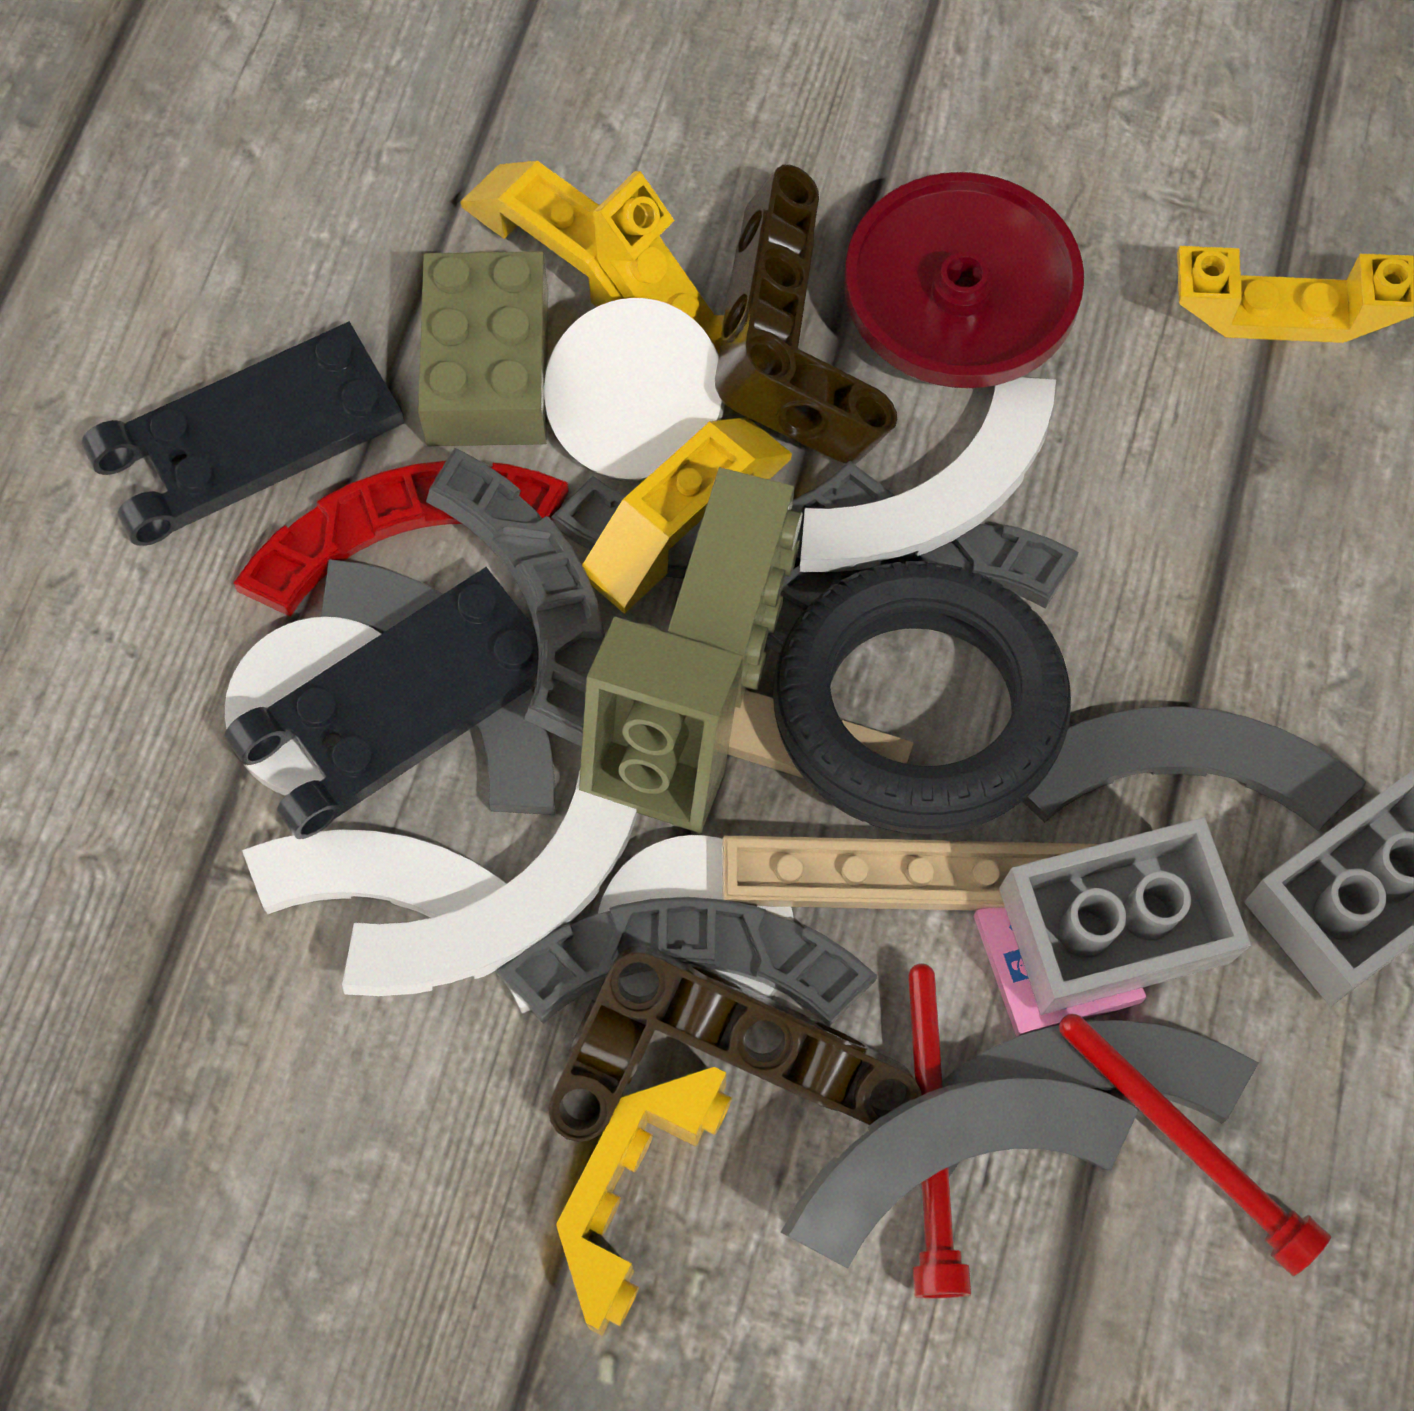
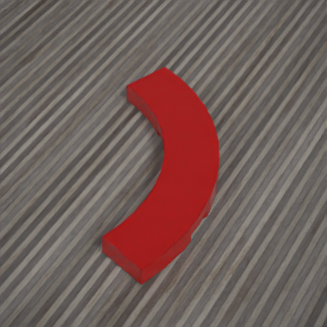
[233,461,569,617]

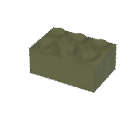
[418,251,548,446]
[667,467,802,708]
[579,616,743,833]

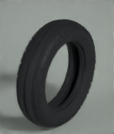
[773,561,1071,835]

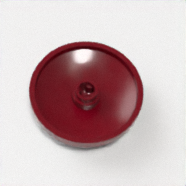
[844,172,1084,388]

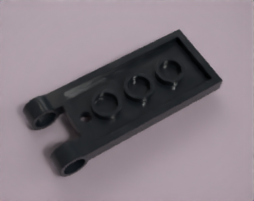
[81,321,404,546]
[224,567,539,839]

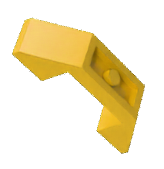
[460,161,625,307]
[593,171,724,354]
[1177,246,1414,343]
[582,417,792,614]
[556,1067,733,1336]

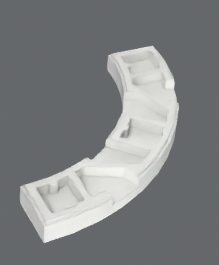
[800,377,1056,572]
[342,771,637,996]
[242,830,530,1013]

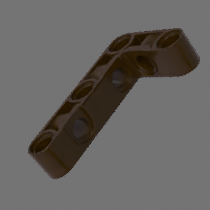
[715,165,898,464]
[548,945,922,1142]

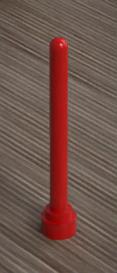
[908,963,971,1299]
[1059,1014,1331,1276]

